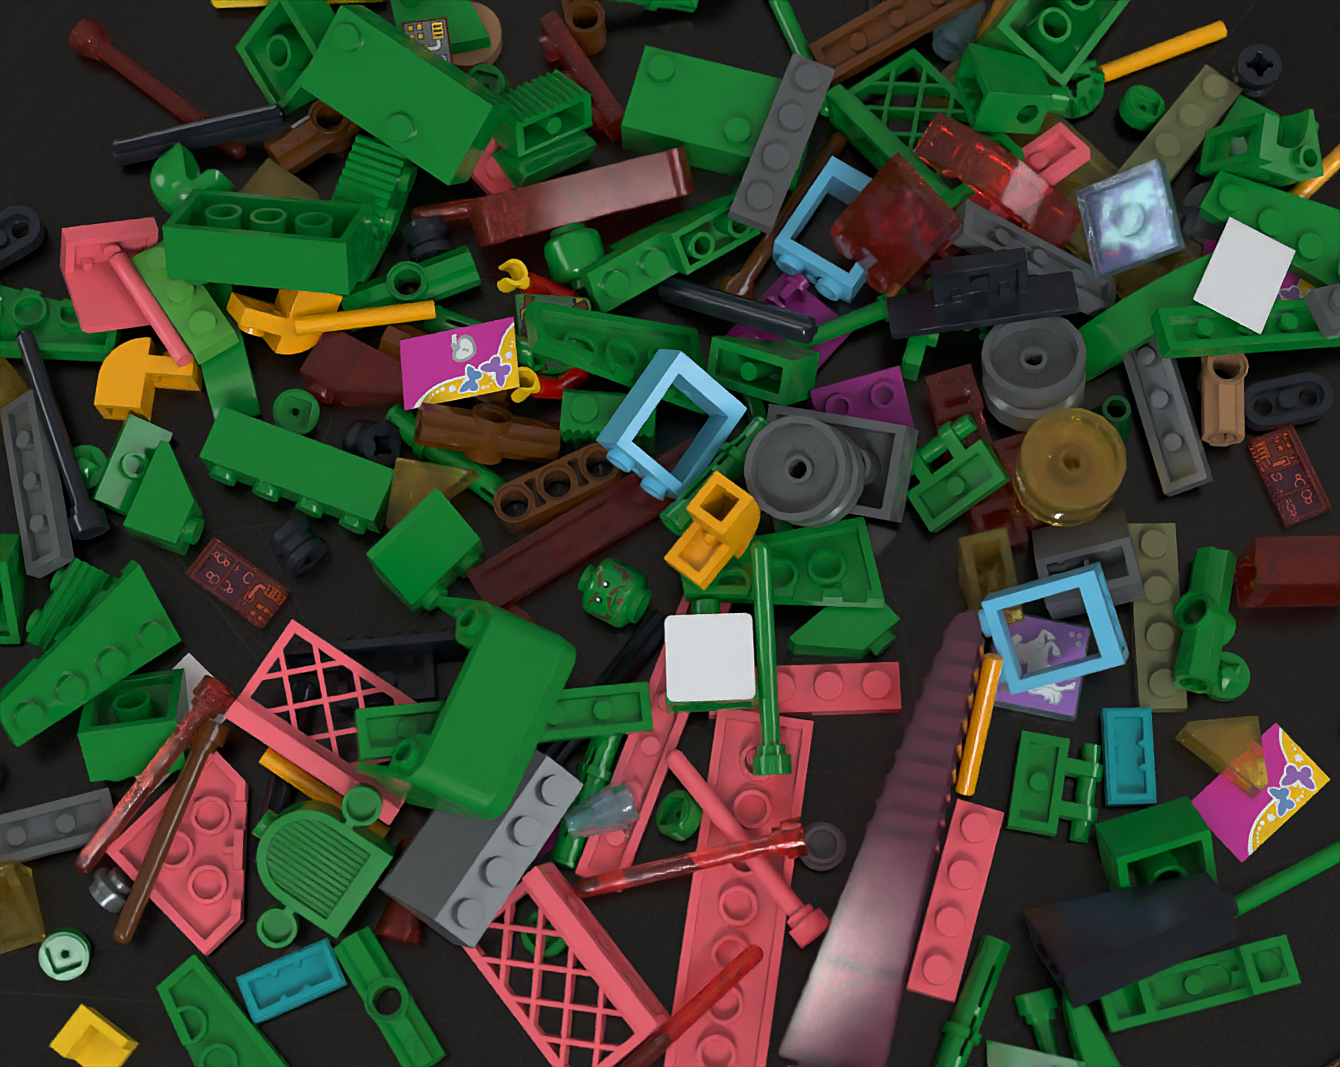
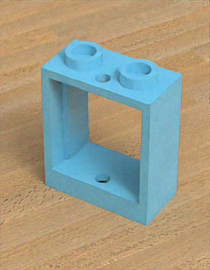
[773,156,910,305]
[596,349,747,501]
[978,562,1129,695]

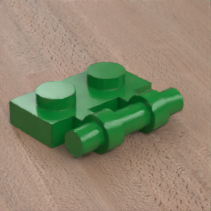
[907,413,1011,533]
[1006,730,1104,843]

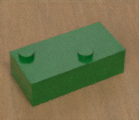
[298,5,511,186]
[621,46,816,191]
[162,189,375,295]

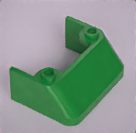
[355,596,576,821]

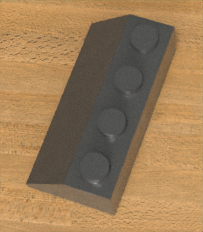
[378,749,584,949]

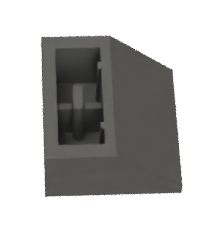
[1031,507,1147,621]

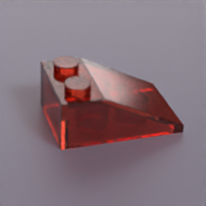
[829,152,964,297]

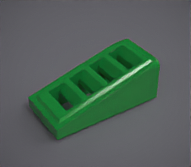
[1060,995,1121,1067]

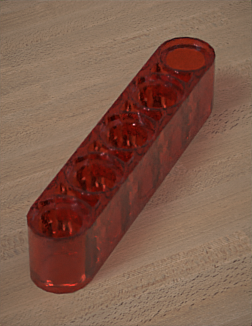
[467,147,696,248]

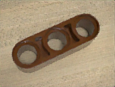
[493,442,622,535]

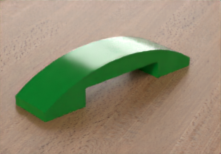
[1078,252,1214,383]
[201,282,263,420]
[1099,934,1301,1033]

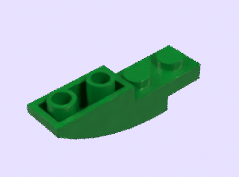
[579,193,761,313]

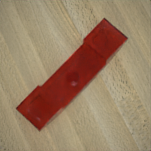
[912,113,1082,250]
[925,364,1029,555]

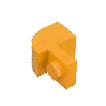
[226,289,342,355]
[94,337,203,422]
[664,471,760,591]

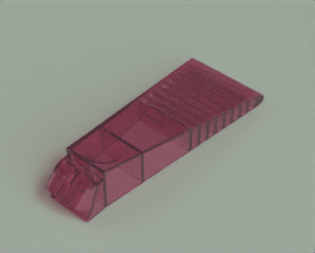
[778,610,984,1067]

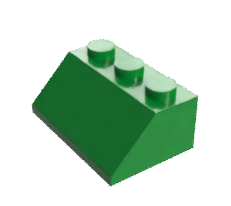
[975,0,1130,87]

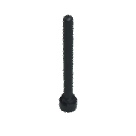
[16,329,110,540]

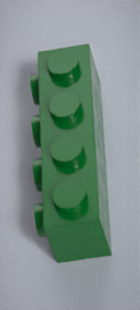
[199,406,401,534]

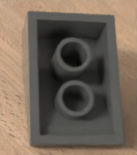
[766,403,919,523]

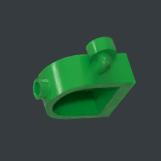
[252,783,396,948]

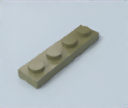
[1107,64,1243,187]
[1128,523,1188,712]

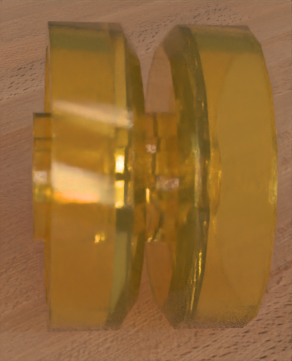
[1013,408,1126,527]

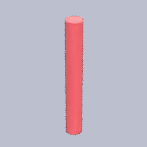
[110,252,194,367]

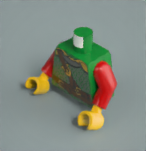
[497,259,595,403]

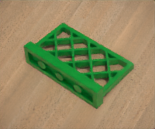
[826,48,1025,229]

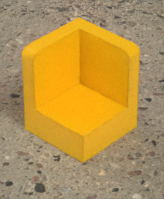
[49,1004,139,1067]

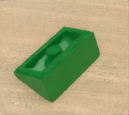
[493,131,597,193]

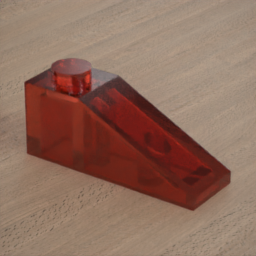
[299,330,453,409]

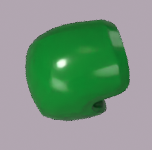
[150,142,235,215]

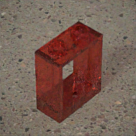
[1235,535,1340,608]

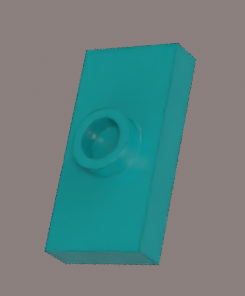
[1100,708,1157,806]
[236,937,348,1025]

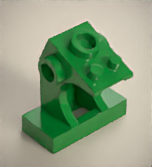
[1199,109,1324,188]

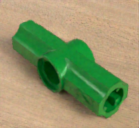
[341,245,481,332]
[1172,546,1237,694]
[333,926,447,1067]

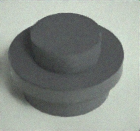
[797,822,846,871]
[89,867,134,913]

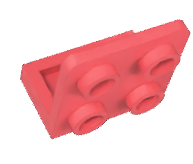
[60,217,159,333]

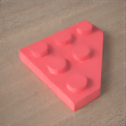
[105,751,249,956]

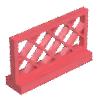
[224,619,417,825]
[462,862,671,1067]

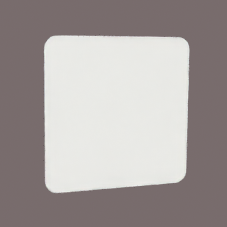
[665,613,755,702]

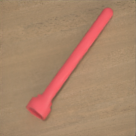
[665,749,832,949]

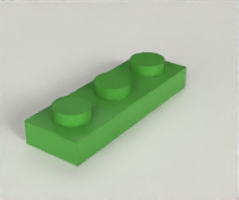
[130,240,239,365]

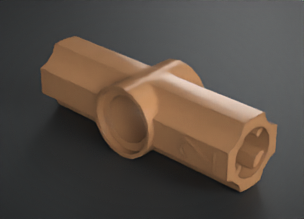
[1196,353,1249,447]

